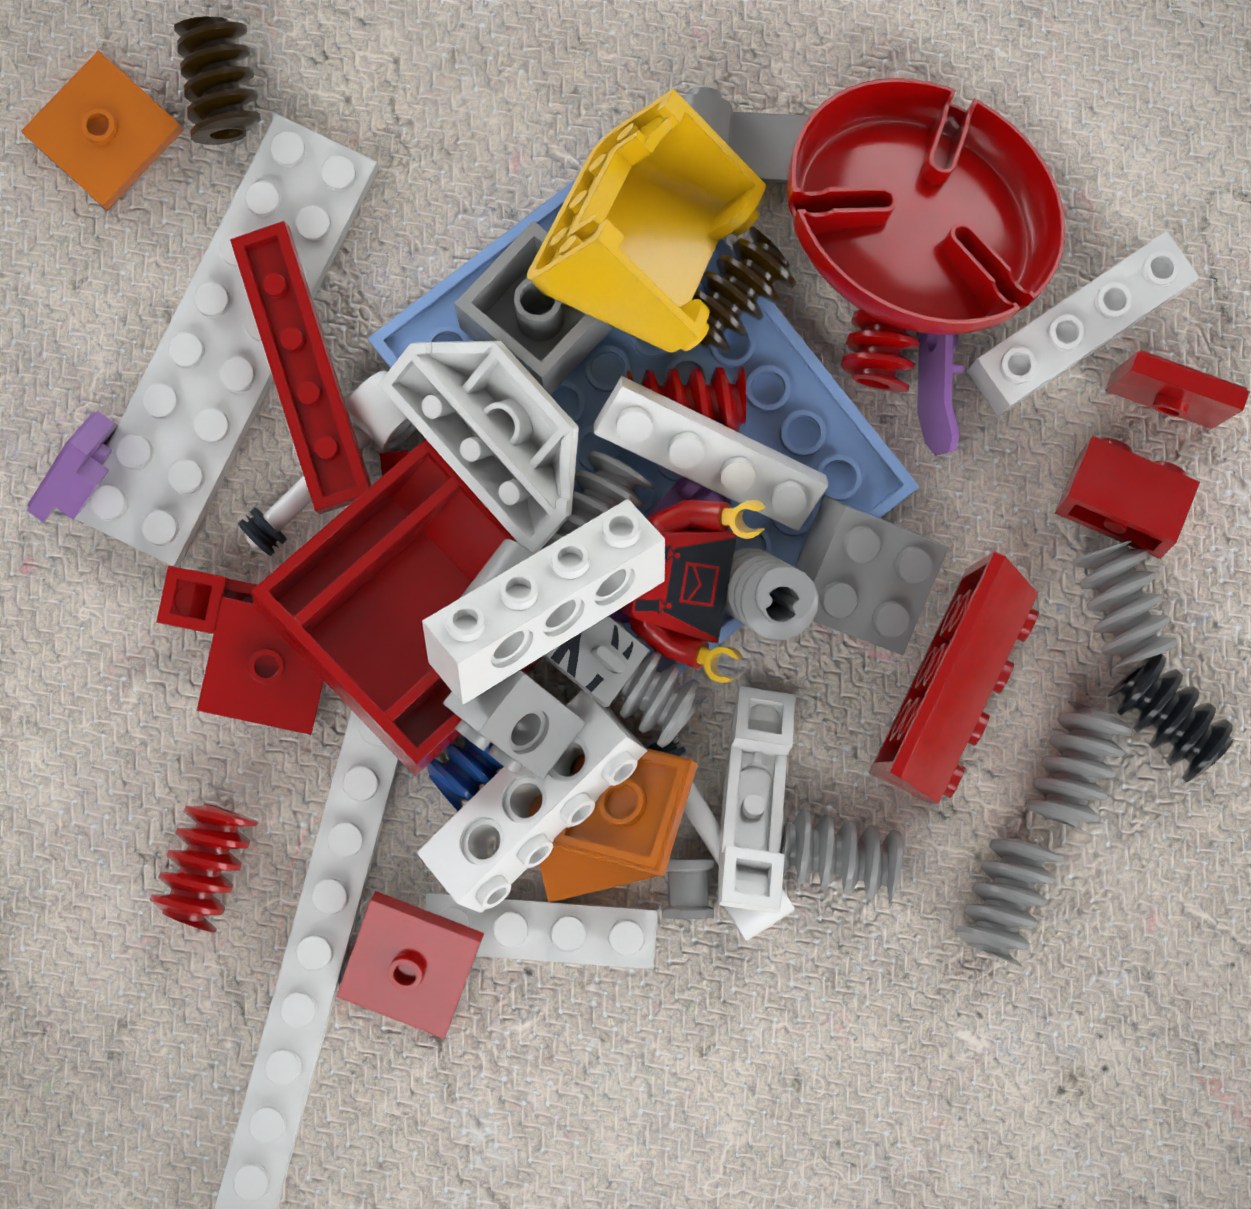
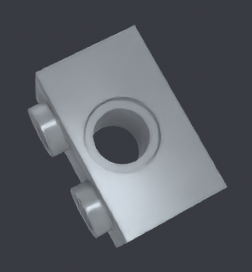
[443,670,587,780]

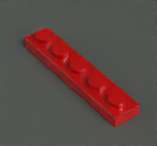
[230,221,371,514]

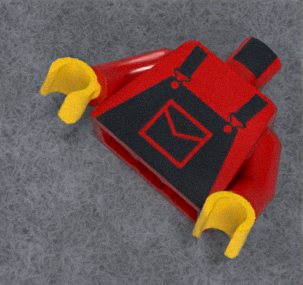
[619,499,765,683]

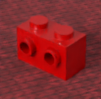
[1054,436,1200,559]

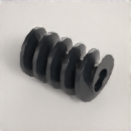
[1107,654,1234,783]

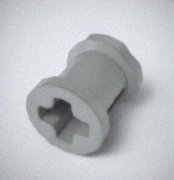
[663,858,714,919]

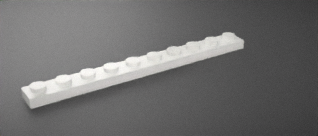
[214,711,400,1209]

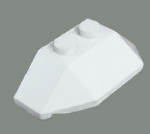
[378,341,579,554]

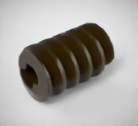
[174,16,261,145]
[692,226,797,353]

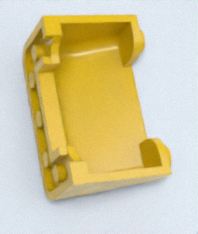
[527,88,767,353]

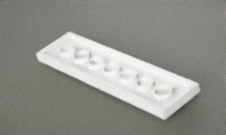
[75,114,380,567]

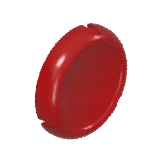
[787,78,1066,335]

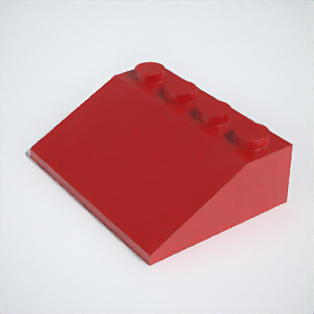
[869,551,1039,804]

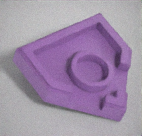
[27,411,118,523]

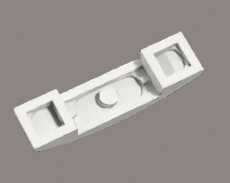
[718,686,796,914]

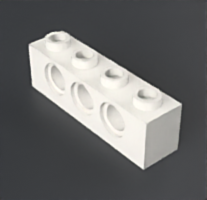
[966,231,1200,417]
[422,499,665,704]
[416,689,648,913]

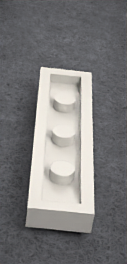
[594,376,828,531]
[425,892,658,969]

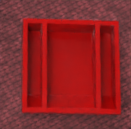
[251,438,544,776]

